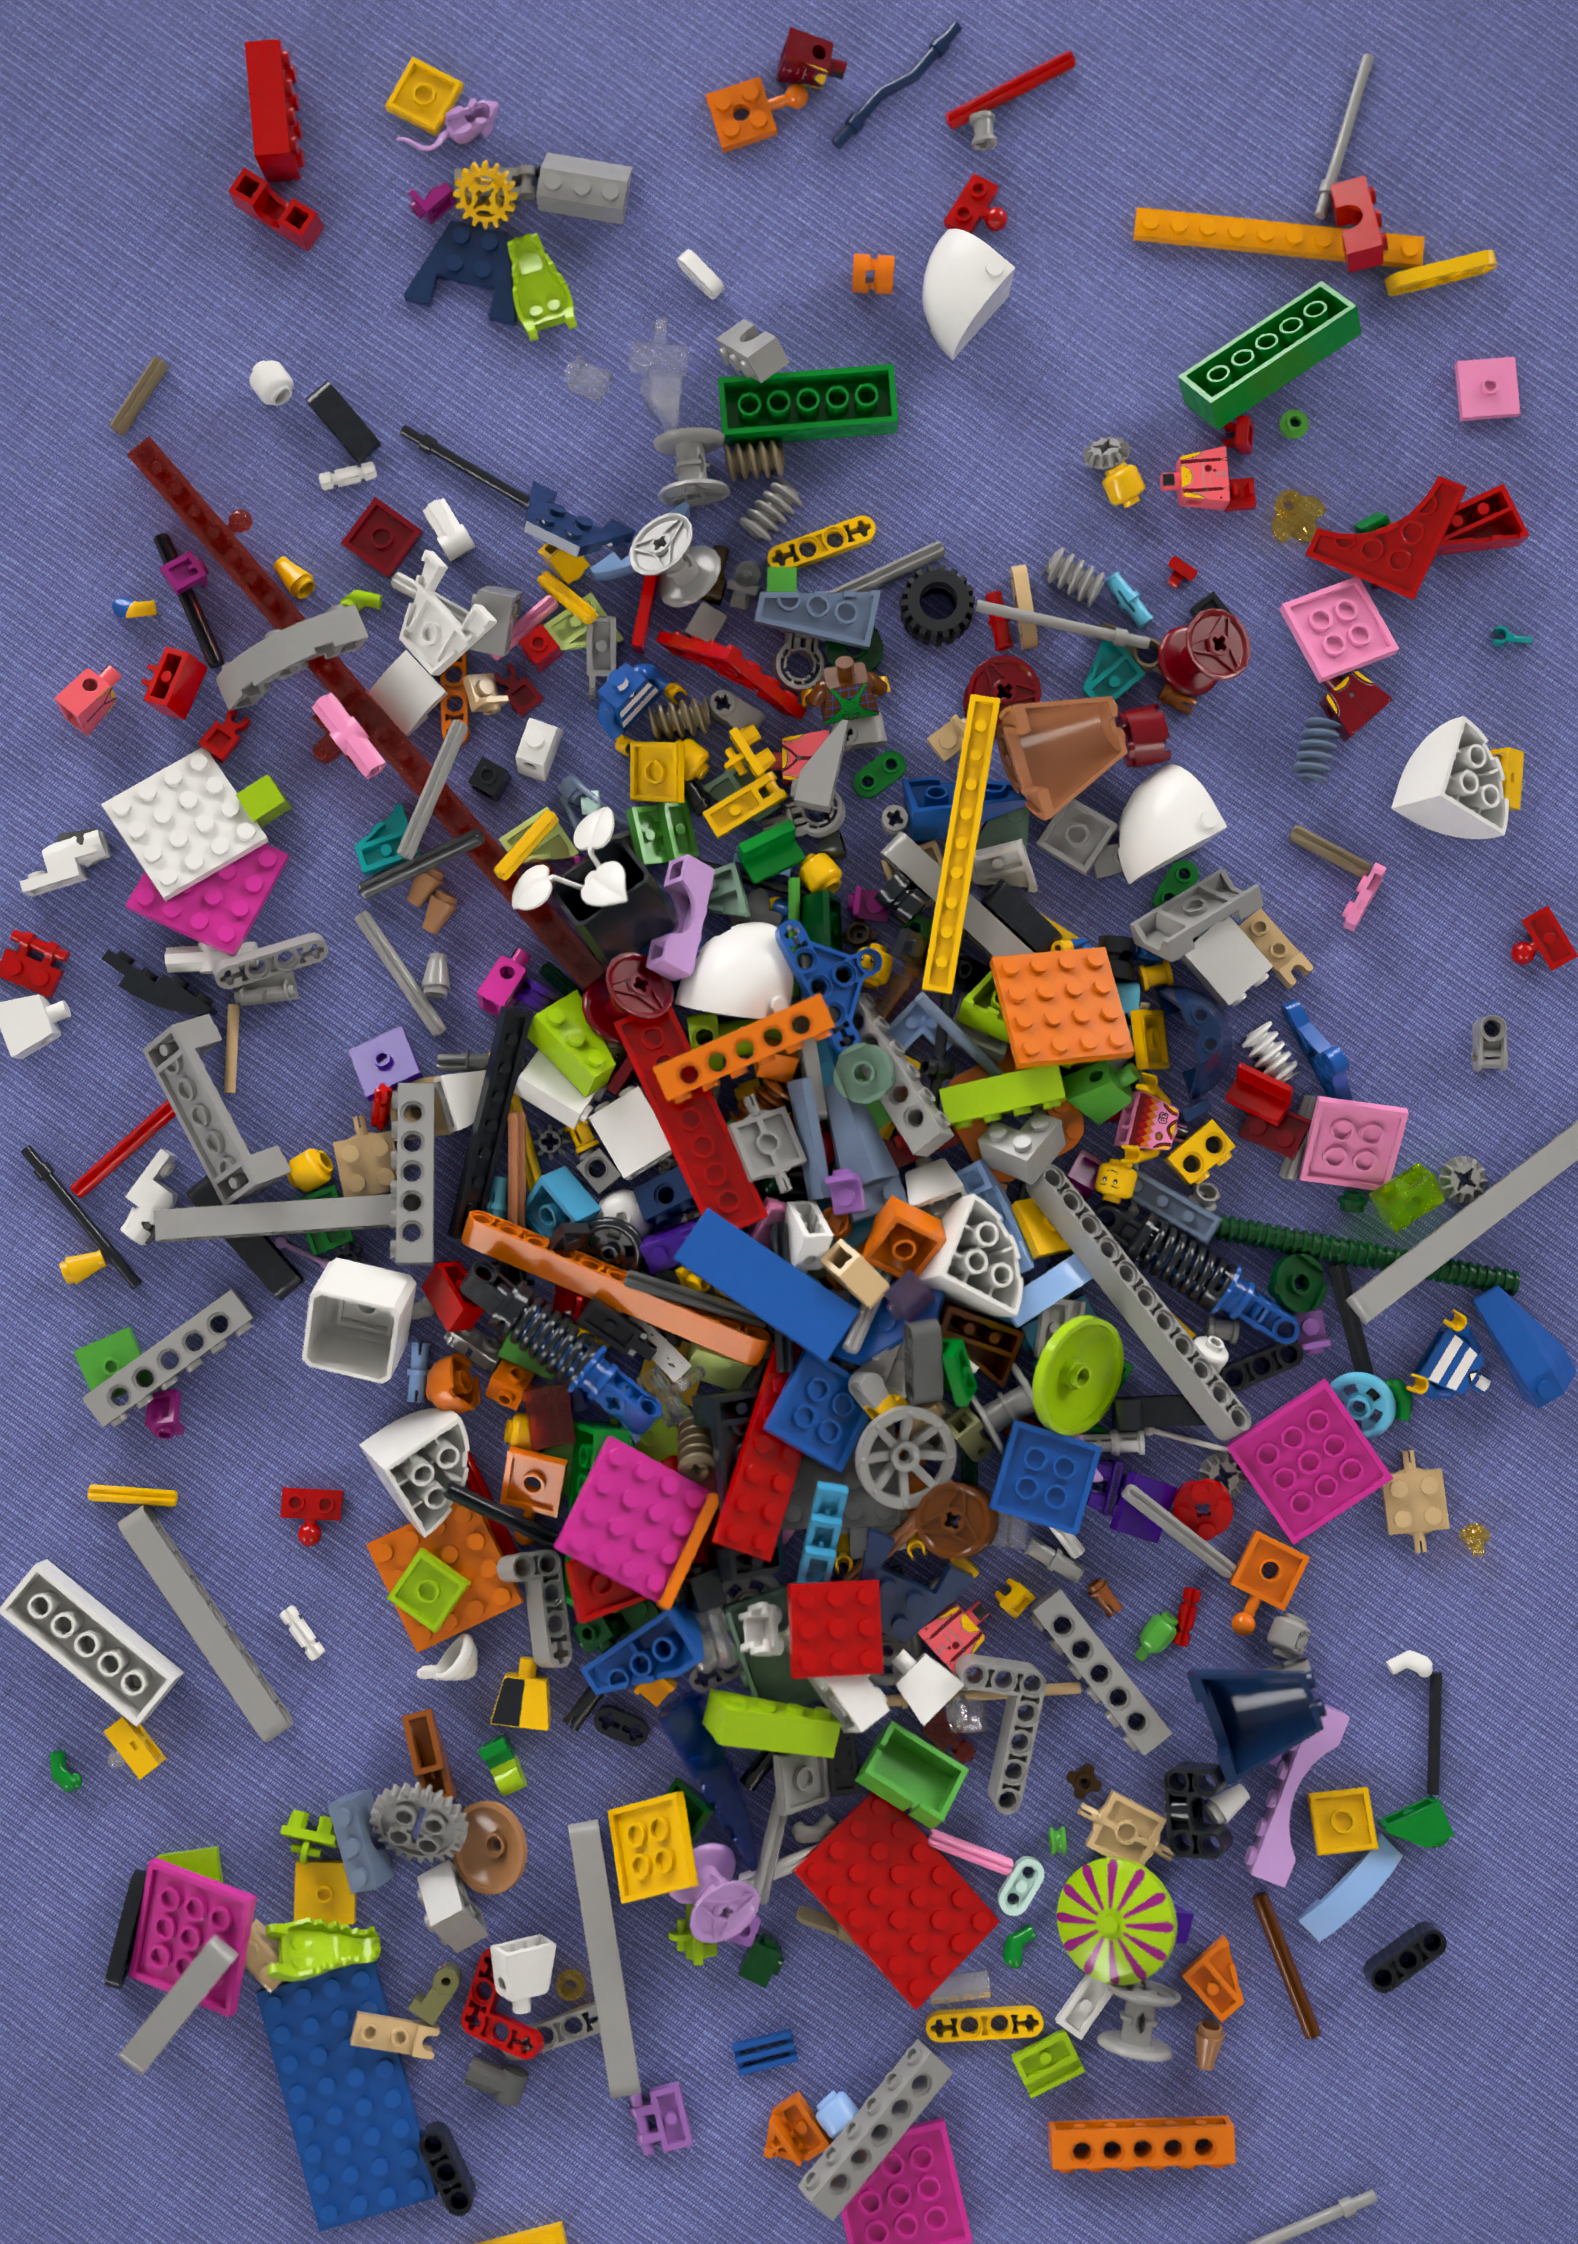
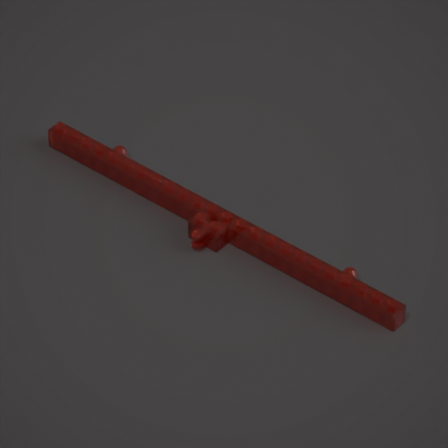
[127,436,606,992]

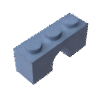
[327,1788,394,1894]

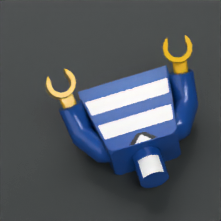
[597,662,687,757]
[1406,1309,1491,1399]

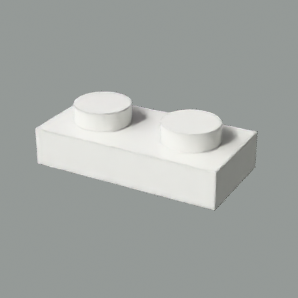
[1055,1974,1113,2040]

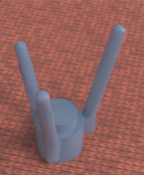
[558,775,626,830]

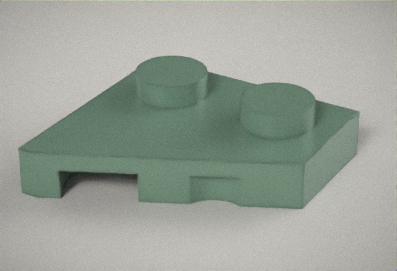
[707,862,751,917]

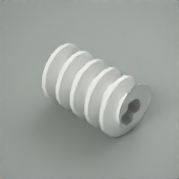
[1242,1021,1301,1082]

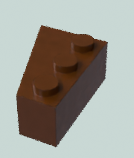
[938,1301,1025,1389]

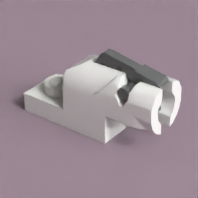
[19,828,110,897]
[120,1149,178,1246]

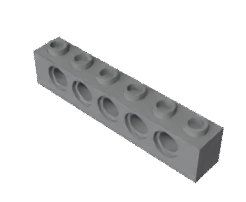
[828,992,954,1157]
[390,1083,435,1266]
[81,1289,256,1428]
[1030,1585,1173,1756]
[797,2039,954,2221]

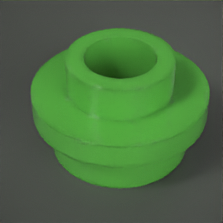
[1279,409,1309,439]

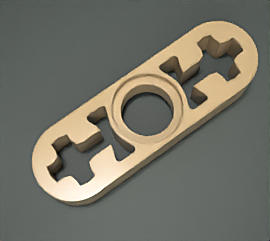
[1010,564,1038,650]

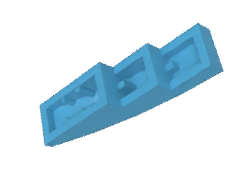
[796,1481,848,1583]

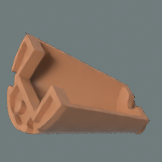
[996,696,1128,820]

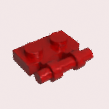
[0,929,70,999]

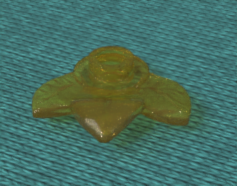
[1271,490,1327,544]

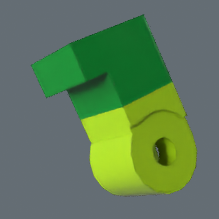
[478,1733,527,1797]

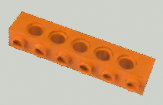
[652,993,835,1104]
[1048,2115,1236,2173]

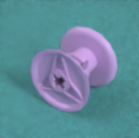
[669,1843,760,1943]

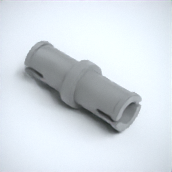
[1024,1536,1085,1584]

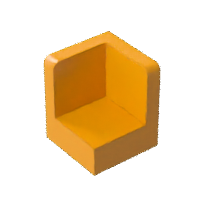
[633,1677,677,1707]

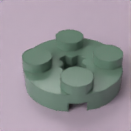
[833,1043,895,1104]

